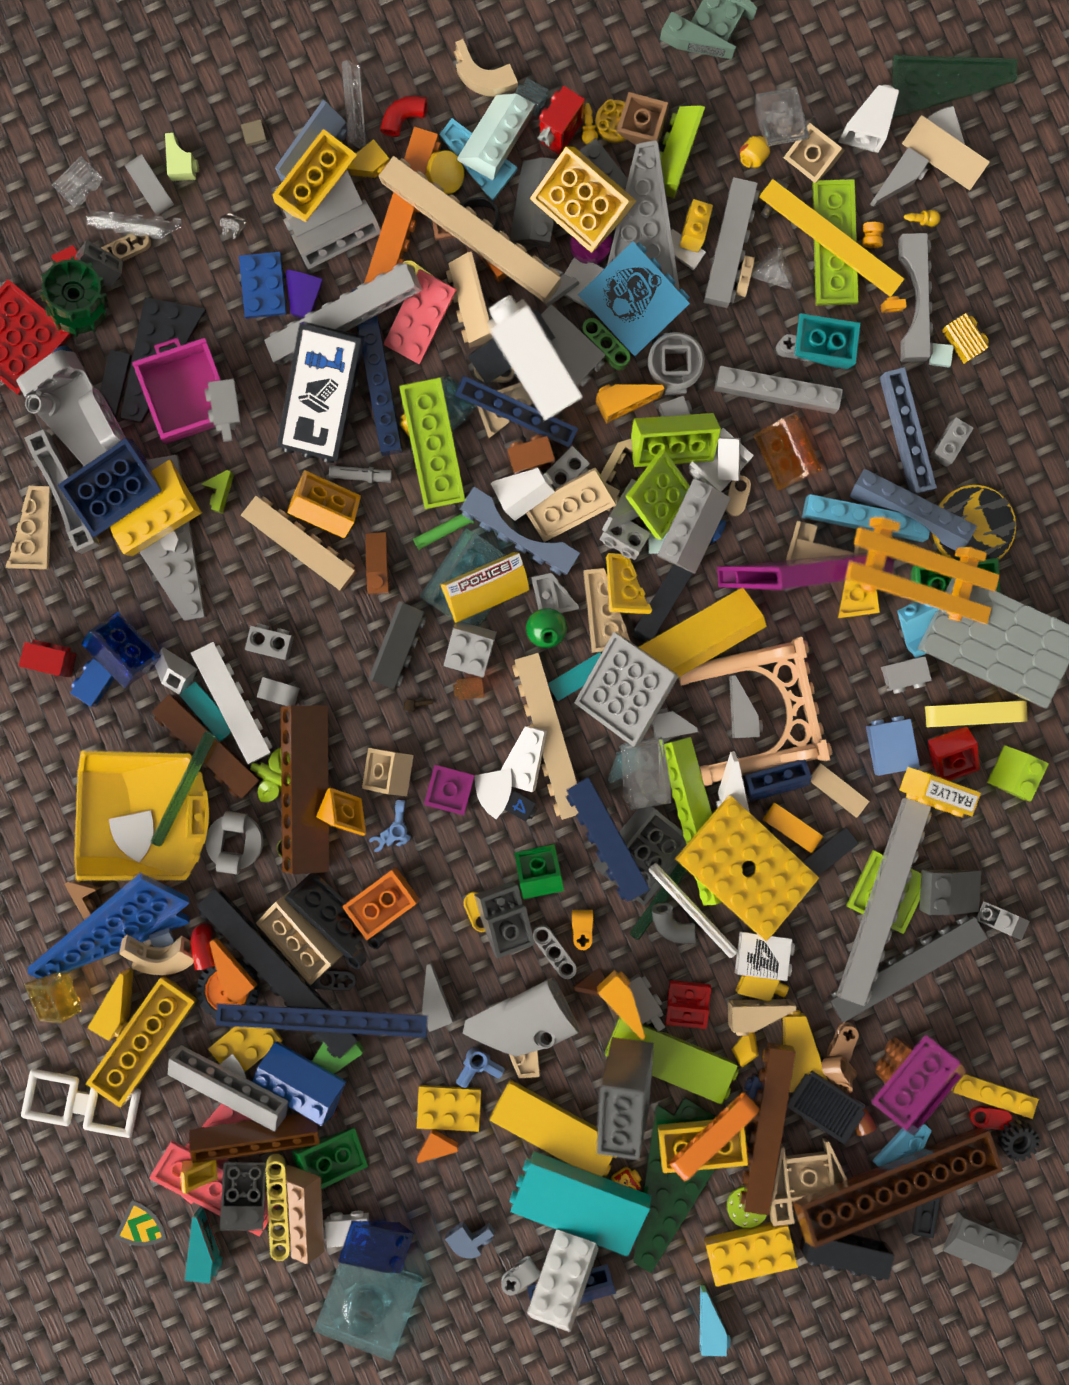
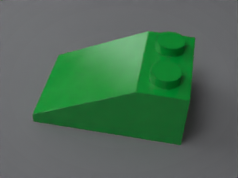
[291,1127,368,1189]

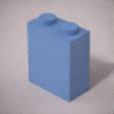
[866,716,920,775]

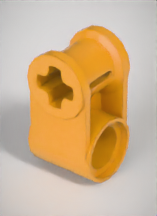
[572,910,593,950]

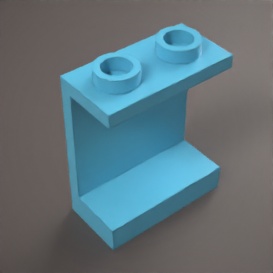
[897,602,940,658]

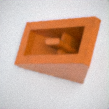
[417,1129,459,1163]

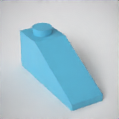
[699,1285,731,1356]

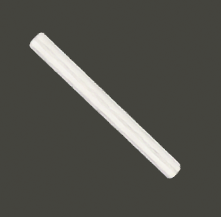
[648,863,738,958]

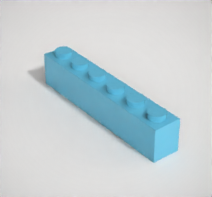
[802,494,930,542]

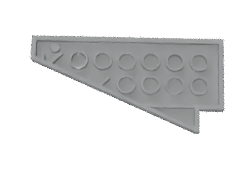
[607,140,680,291]
[140,455,206,621]

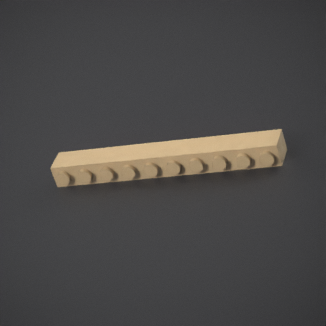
[379,156,561,304]

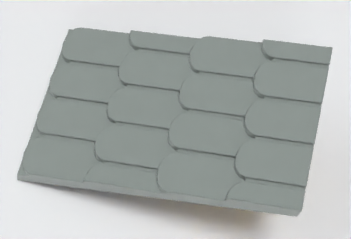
[917,578,1069,708]

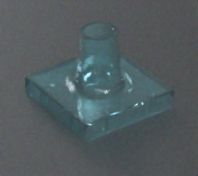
[314,1247,423,1362]

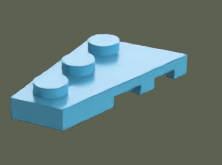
[873,1124,932,1167]

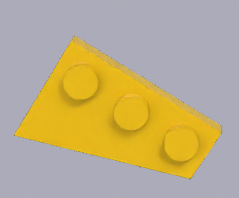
[838,580,880,619]

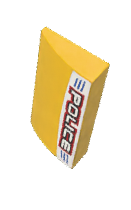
[440,552,529,623]

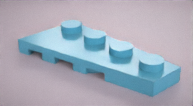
[440,118,518,202]

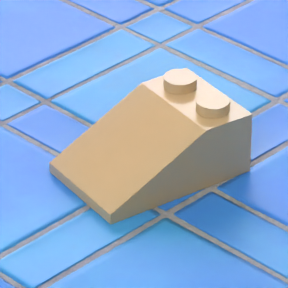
[728,999,796,1036]

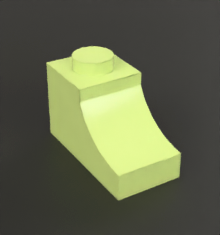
[165,133,199,181]

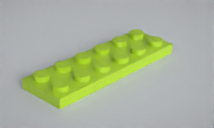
[812,179,858,305]
[399,377,465,509]

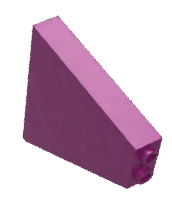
[717,553,894,589]

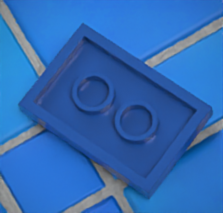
[239,252,287,319]

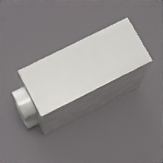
[487,295,582,420]

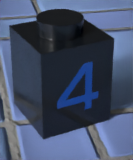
[504,790,537,822]

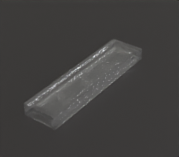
[342,60,366,149]

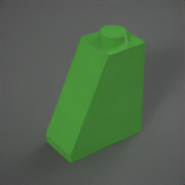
[312,1042,365,1074]

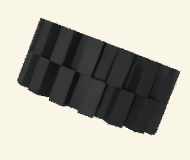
[998,1120,1040,1162]

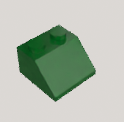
[514,844,564,899]

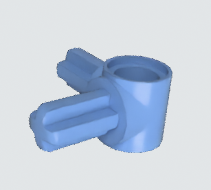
[456,1047,505,1088]

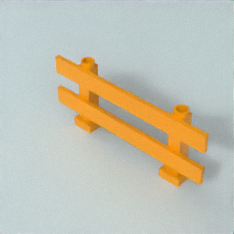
[846,517,999,624]

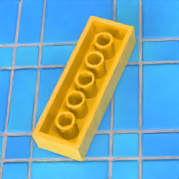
[86,976,198,1108]

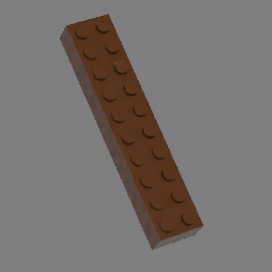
[792,1127,1003,1248]

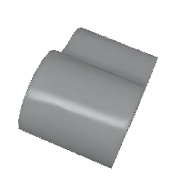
[256,677,300,707]

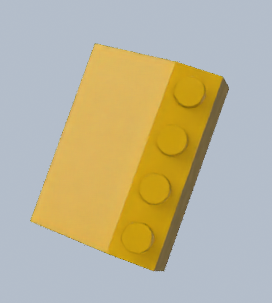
[530,147,636,253]
[110,459,202,556]

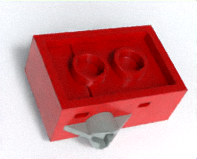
[537,86,585,155]

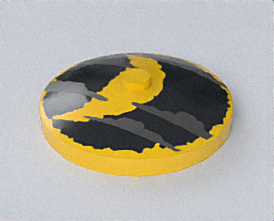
[932,485,1016,561]

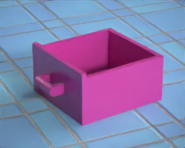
[132,338,221,445]

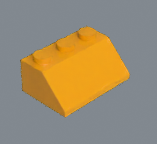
[287,470,361,538]

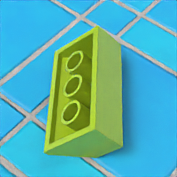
[659,106,705,198]
[631,413,721,467]

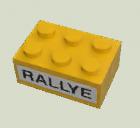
[899,767,981,818]

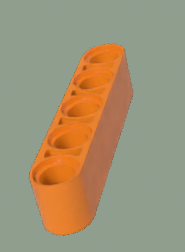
[669,1093,760,1181]

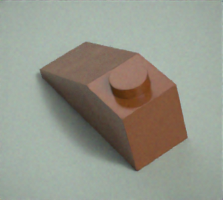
[365,532,391,595]

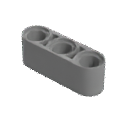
[124,154,174,216]
[533,924,576,979]

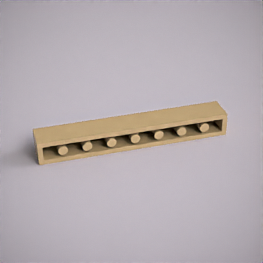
[512,653,578,819]

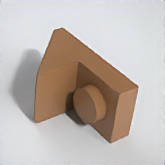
[64,880,101,920]

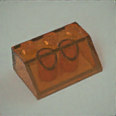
[753,414,822,491]

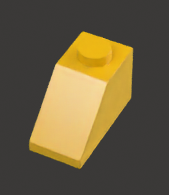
[347,139,390,178]

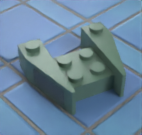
[660,0,757,59]

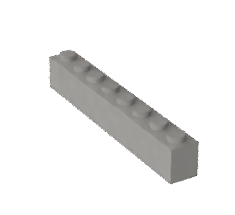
[264,263,422,365]

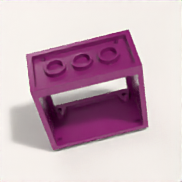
[872,1035,967,1136]

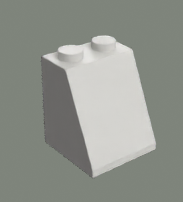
[838,85,899,153]

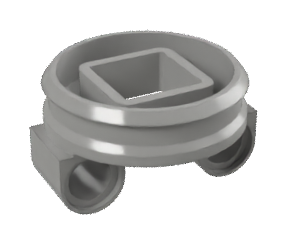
[648,332,705,395]
[205,811,263,874]

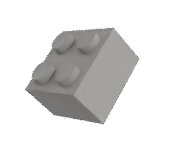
[443,621,497,677]

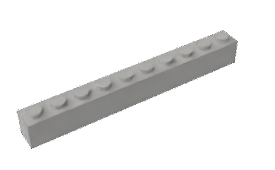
[836,798,932,1006]

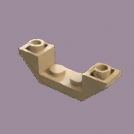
[600,439,633,511]

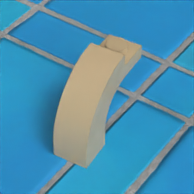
[454,39,518,97]
[119,935,194,975]

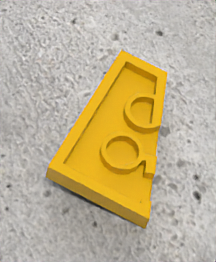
[606,553,652,614]

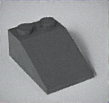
[919,869,981,915]

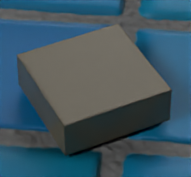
[241,119,267,147]

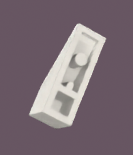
[716,751,750,813]

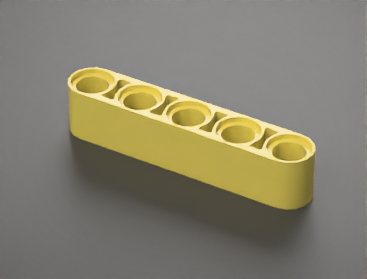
[925,701,1028,727]
[266,1154,290,1261]

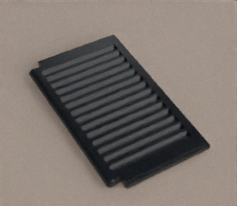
[787,1071,866,1145]

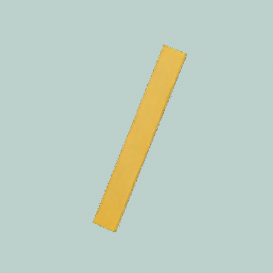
[759,179,904,297]

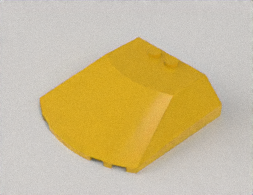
[74,751,209,880]

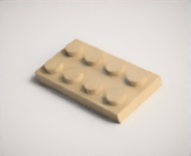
[526,467,616,542]

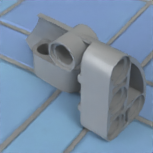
[463,978,580,1057]

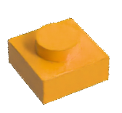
[881,296,906,313]

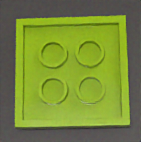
[625,450,690,540]
[846,850,921,934]

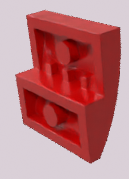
[665,980,711,1029]

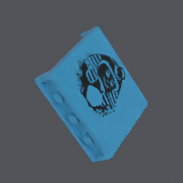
[578,241,690,356]

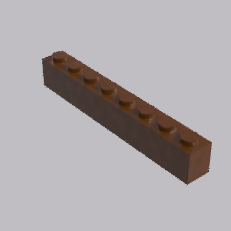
[739,1042,796,1216]

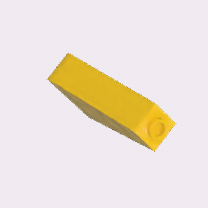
[782,1010,827,1093]

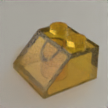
[24,973,82,1023]

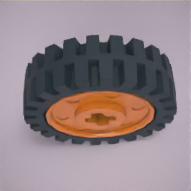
[196,959,261,1019]

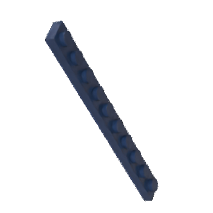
[216,1003,428,1038]

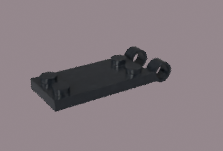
[284,873,386,969]

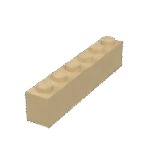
[241,496,357,592]

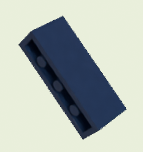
[527,1264,616,1304]

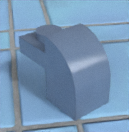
[445,1221,494,1259]

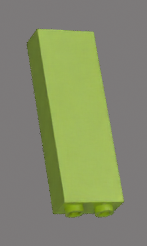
[605,1016,739,1105]

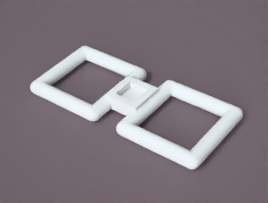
[21,1069,141,1138]

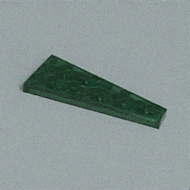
[892,55,1017,119]

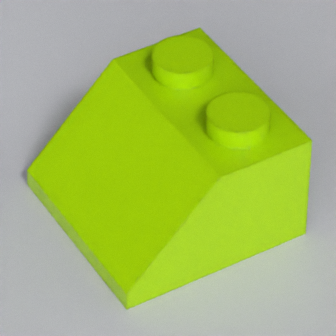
[987,745,1049,801]

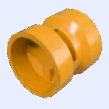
[862,222,884,248]

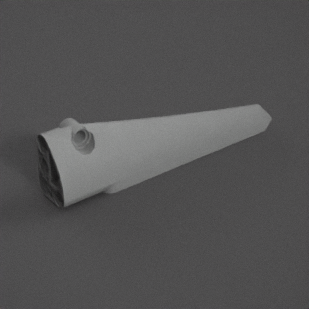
[16,350,180,551]

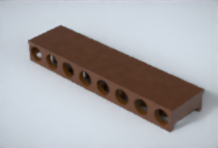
[281,705,329,875]

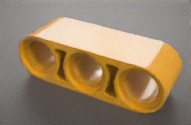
[762,803,824,853]

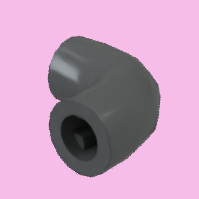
[652,903,696,944]

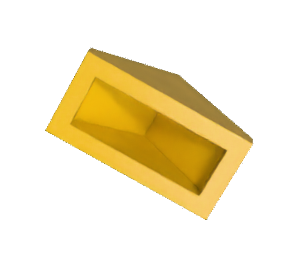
[181,1160,218,1194]

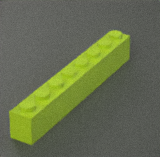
[660,737,722,906]

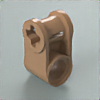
[827,1022,859,1062]
[822,1056,857,1094]

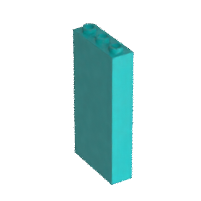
[509,1151,651,1257]

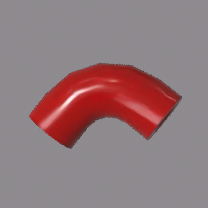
[380,96,428,137]
[191,923,215,970]

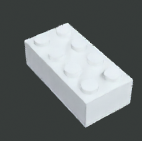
[527,1229,598,1332]

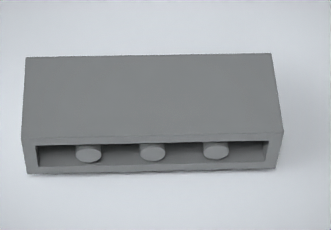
[291,199,381,269]

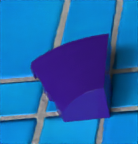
[286,269,323,319]

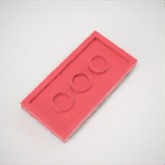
[383,269,457,364]

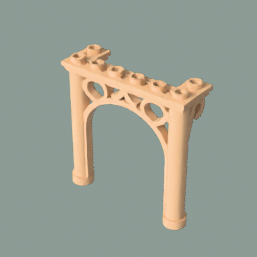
[678,637,832,787]

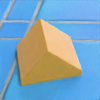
[316,788,366,836]

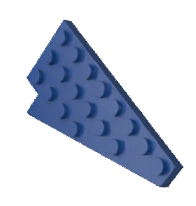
[28,873,190,981]

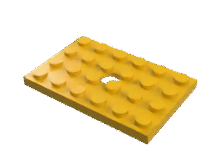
[675,795,819,941]

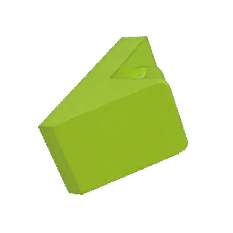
[201,470,234,514]

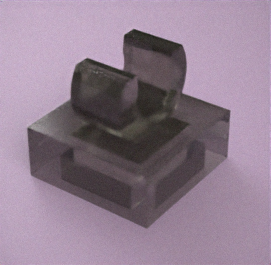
[219,213,247,239]

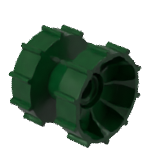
[40,256,108,337]

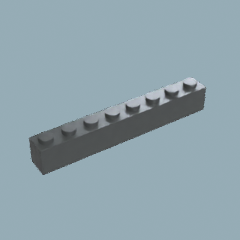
[827,914,987,1023]

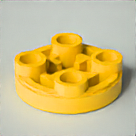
[595,100,627,143]
[425,151,464,194]

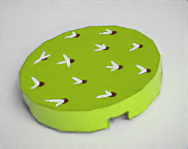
[727,1185,767,1228]

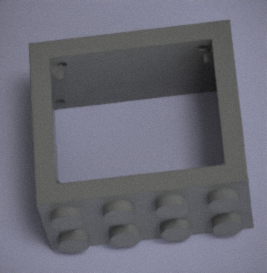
[597,1037,654,1160]

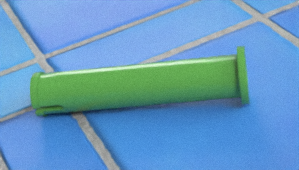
[413,514,474,550]

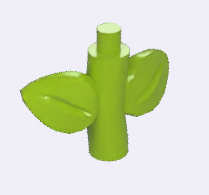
[250,747,290,802]

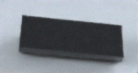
[468,308,555,385]

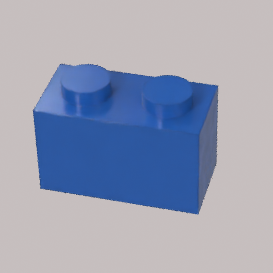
[70,658,119,707]

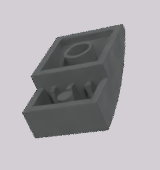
[474,881,535,959]

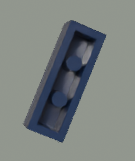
[744,759,812,802]

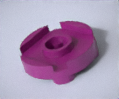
[570,235,612,264]

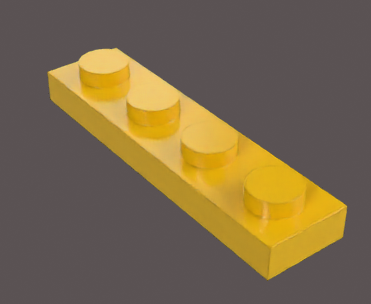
[952,1074,1039,1119]

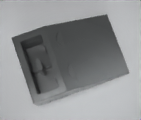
[220,1163,266,1231]

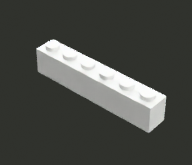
[191,642,272,765]

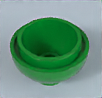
[526,608,567,648]

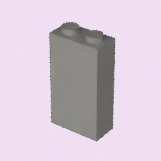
[541,304,605,388]

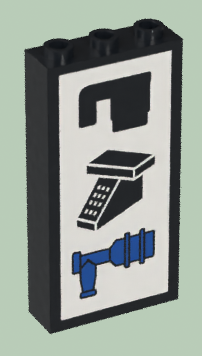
[277,321,365,463]

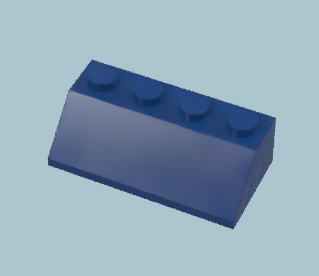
[252,1041,347,1126]

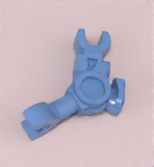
[369,800,411,852]

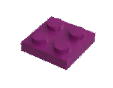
[424,765,475,815]

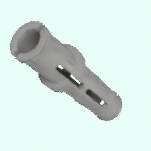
[329,465,392,483]

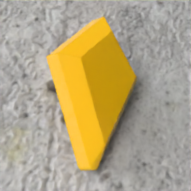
[731,1032,759,1067]

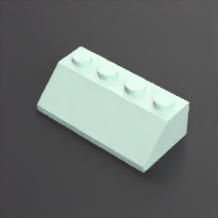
[457,94,535,180]

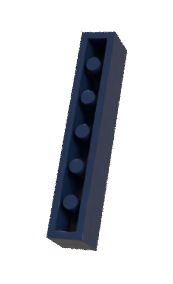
[454,376,578,448]
[566,778,651,902]

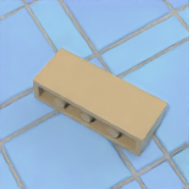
[902,115,989,190]

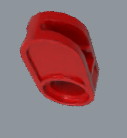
[969,1106,1012,1130]

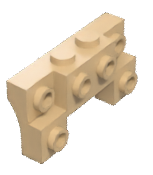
[786,521,869,560]

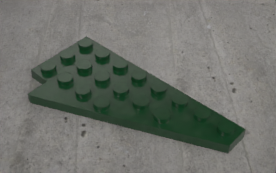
[633,1096,717,1273]

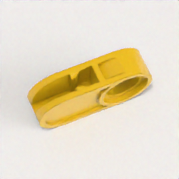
[464,892,485,932]

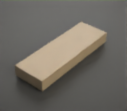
[811,763,870,818]

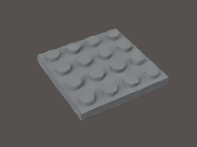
[574,632,679,747]

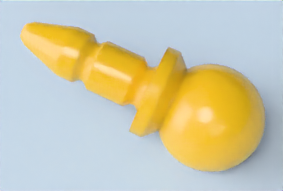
[582,103,598,144]
[904,210,940,227]

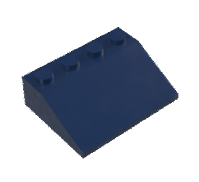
[58,438,162,538]

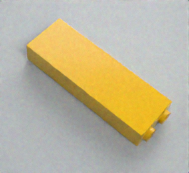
[639,588,767,678]
[490,1079,617,1177]

